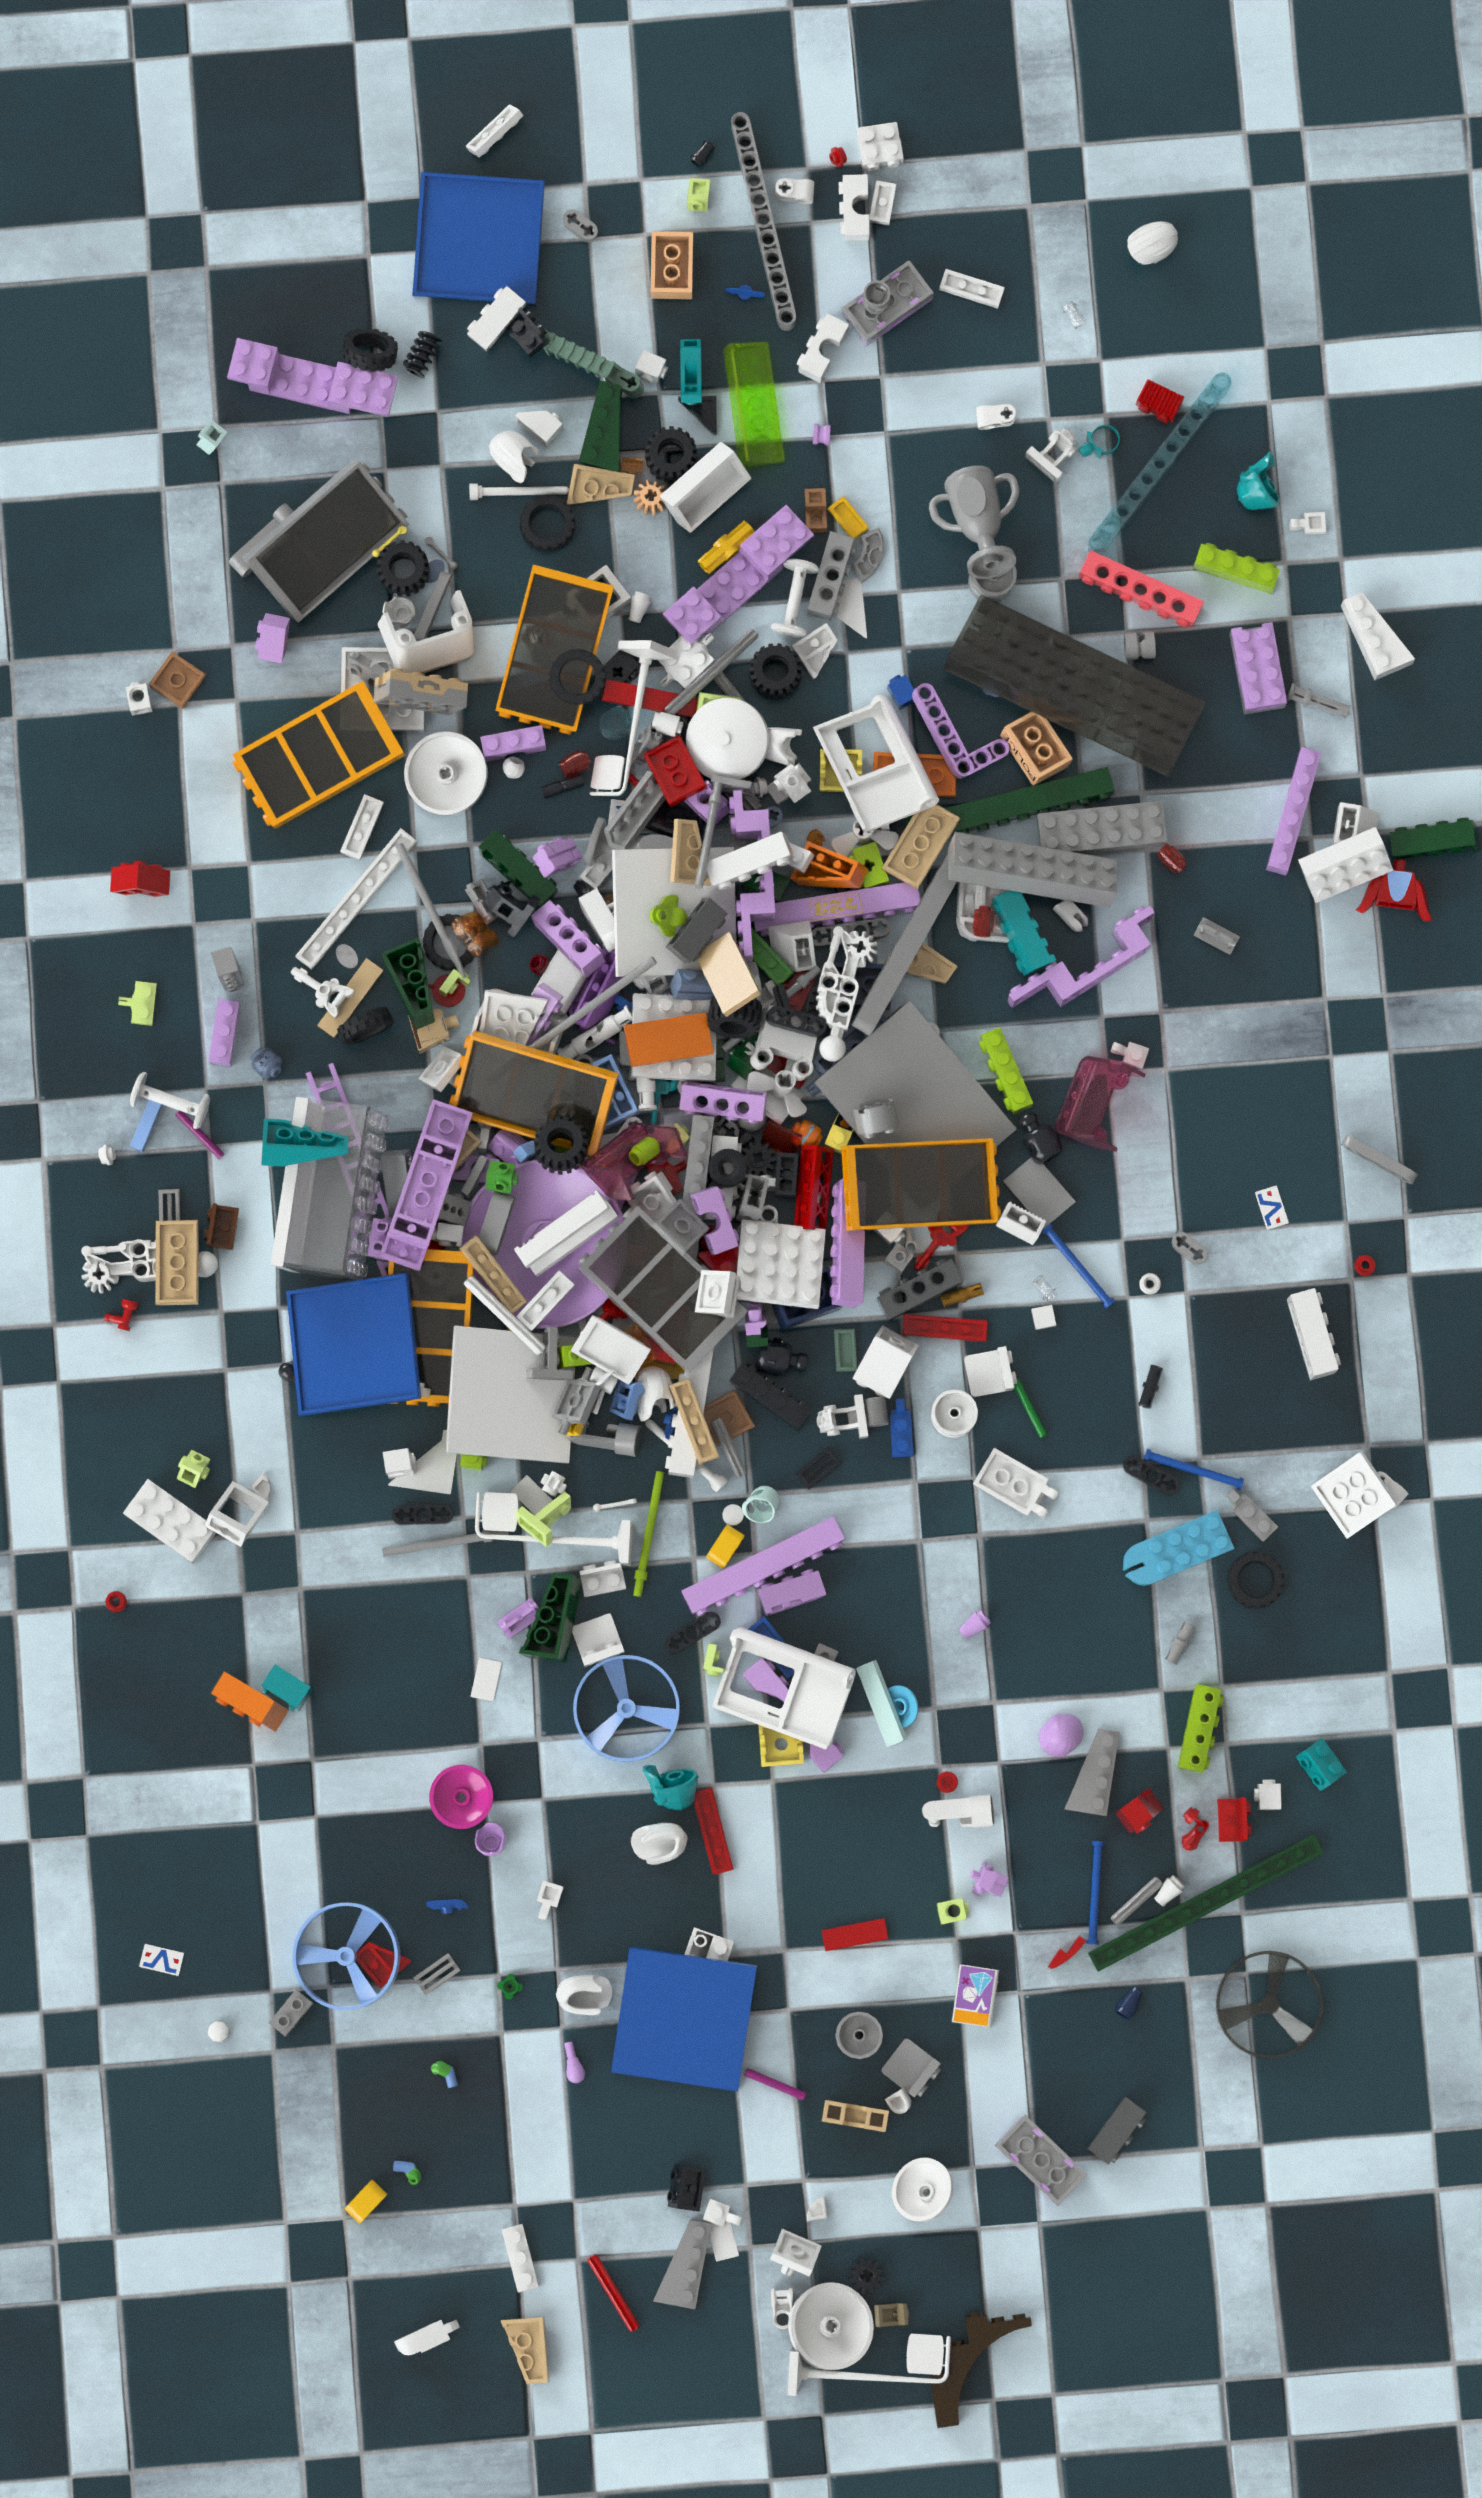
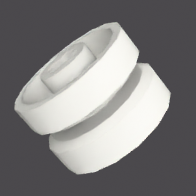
[931,1389,978,1438]

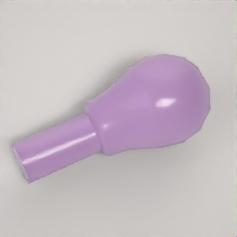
[564,2042,585,2083]

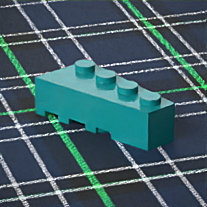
[991,890,1056,976]

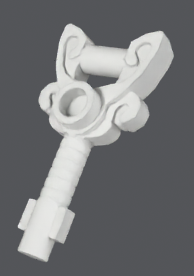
[291,967,355,1018]

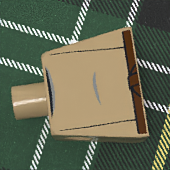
[408,1009,459,1054]

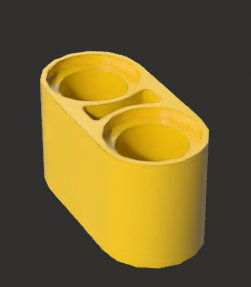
[706,1524,745,1569]
[344,2179,388,2224]

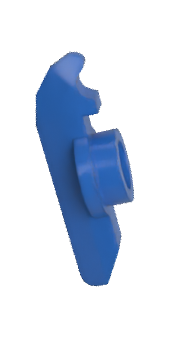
[725,285,765,300]
[663,1401,678,1439]
[426,1899,468,1914]

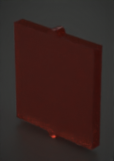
[761,1120,802,1153]

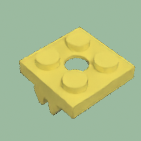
[820,749,862,792]
[758,1724,804,1767]

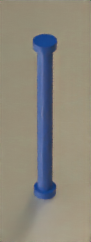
[1041,1223,1115,1309]
[1143,1448,1244,1490]
[1086,1841,1105,1945]

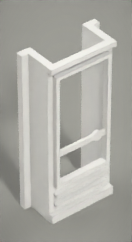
[514,1190,619,1277]

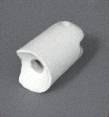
[1053,900,1088,932]

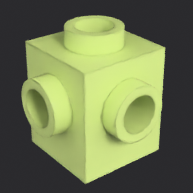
[177,1450,210,1488]

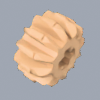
[633,480,666,516]

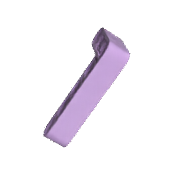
[912,683,1009,779]

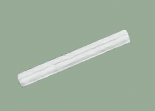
[464,1276,545,1355]

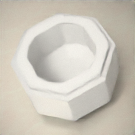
[208,2021,229,2042]

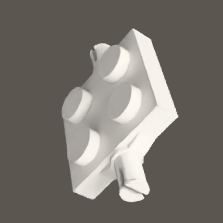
[658,632,716,689]

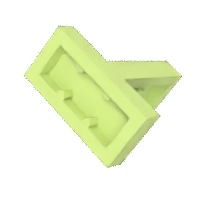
[516,1491,571,1547]

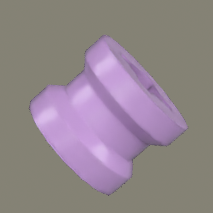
[813,424,831,446]

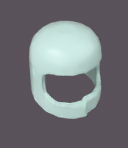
[742,1486,780,1523]

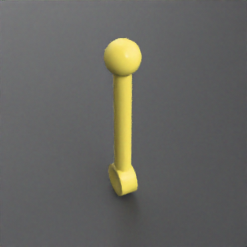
[372,526,407,557]

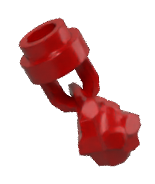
[1181,1807,1209,1851]

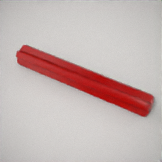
[587,2254,640,2332]

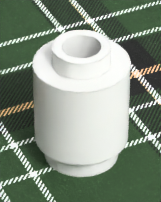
[651,712,683,737]

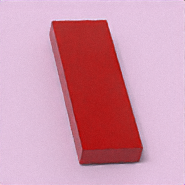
[821,1918,888,1952]

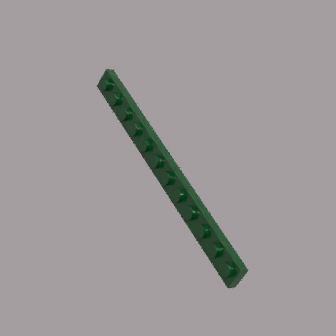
[1088,1834,1324,1972]

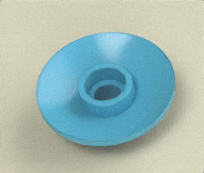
[888,1685,918,1727]

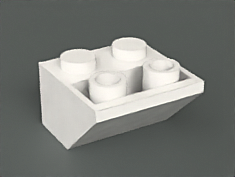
[1332,802,1379,845]
[768,921,816,972]
[684,1927,734,1961]

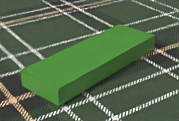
[737,927,794,985]

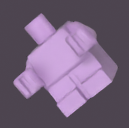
[970,1862,1009,1897]

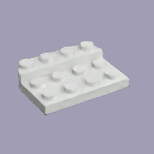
[956,882,1009,943]

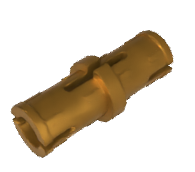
[940,1282,984,1308]

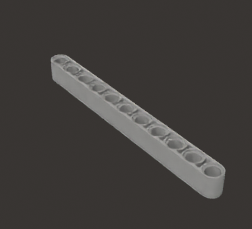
[731,112,796,331]
[851,852,957,1036]

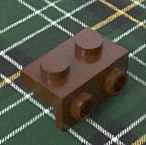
[204,1203,239,1250]

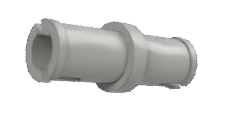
[1165,1621,1196,1665]

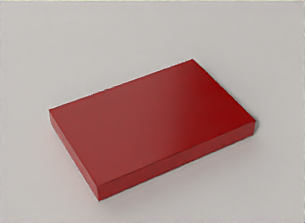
[643,735,707,807]

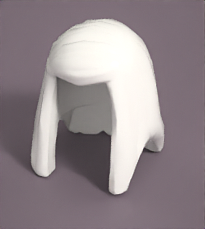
[765,727,802,766]

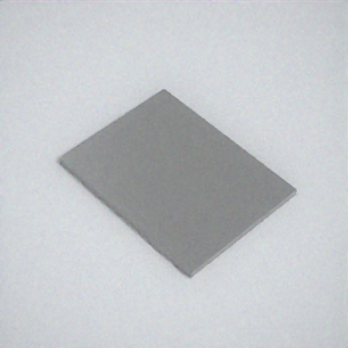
[814,1001,1016,1211]

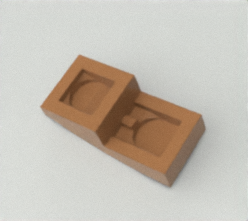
[805,488,827,533]

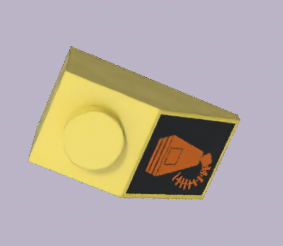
[824,1113,854,1155]

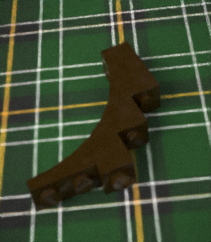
[930,2311,1032,2428]

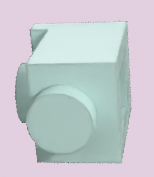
[196,419,227,455]

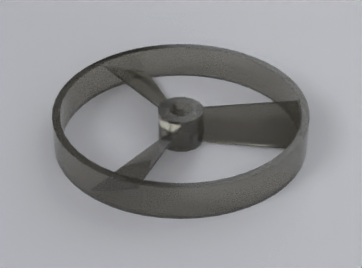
[1215,1951,1323,2059]

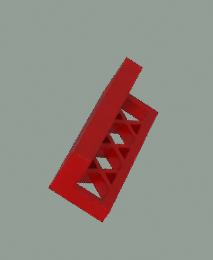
[794,1145,834,1232]

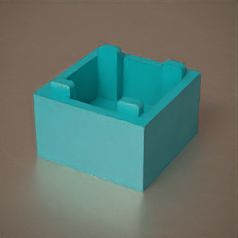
[261,1664,313,1712]

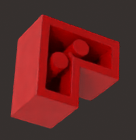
[110,861,171,897]

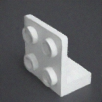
[572,1613,625,1667]

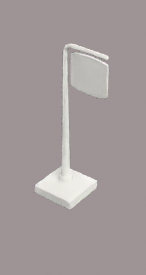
[590,640,677,796]
[475,1492,633,1566]
[788,2334,951,2396]

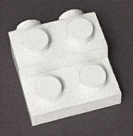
[856,122,904,171]
[624,1171,677,1231]

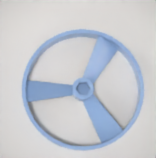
[573,1655,680,1762]
[293,1903,401,2010]

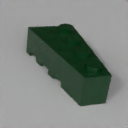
[579,380,622,472]
[1390,817,1481,860]
[478,829,558,908]
[381,937,435,1030]
[519,1573,582,1663]

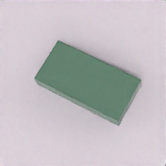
[834,1329,857,1372]

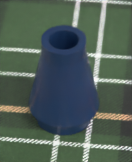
[1115,1987,1143,2020]

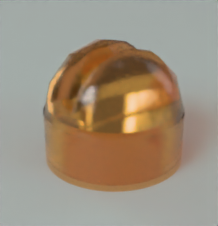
[807,829,825,846]

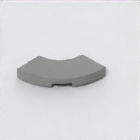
[851,527,884,583]

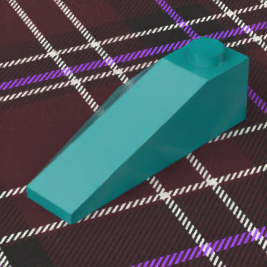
[261,1119,349,1167]

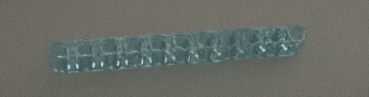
[1088,372,1231,555]

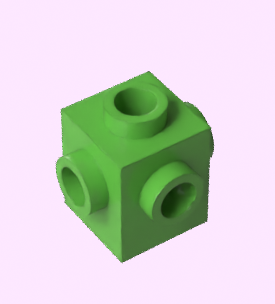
[486,1160,519,1194]

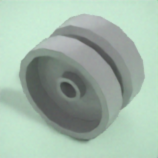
[968,565,1017,603]
[835,2012,883,2059]

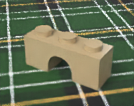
[822,2100,889,2132]

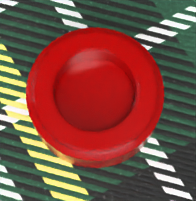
[936,1771,958,1793]

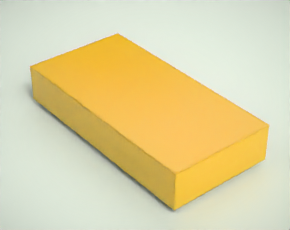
[827,496,869,541]

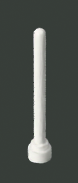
[469,483,569,500]
[645,1419,728,1493]

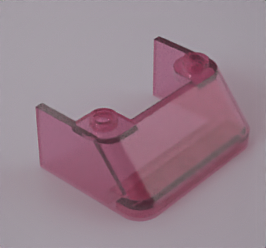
[1056,1056,1146,1152]
[582,1123,688,1201]

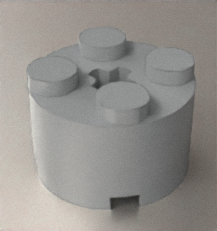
[852,1098,899,1138]

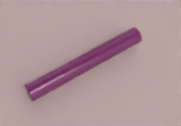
[175,1110,225,1160]
[744,2068,806,2100]

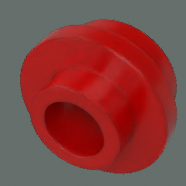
[829,147,847,167]
[1354,1255,1375,1276]
[105,1591,127,1612]

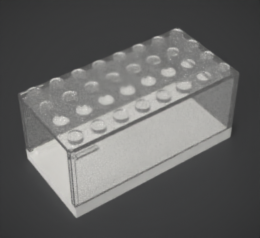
[270,1097,390,1281]

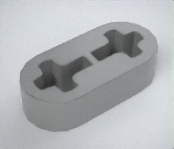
[563,210,598,243]
[1171,1232,1207,1265]

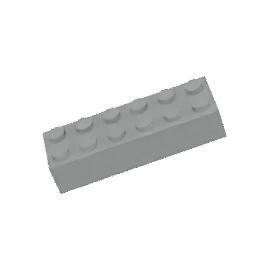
[1037,801,1167,855]

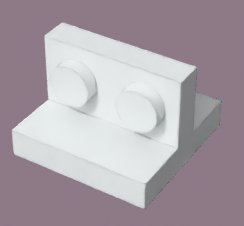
[695,1270,740,1318]

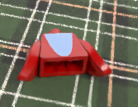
[1356,860,1433,922]

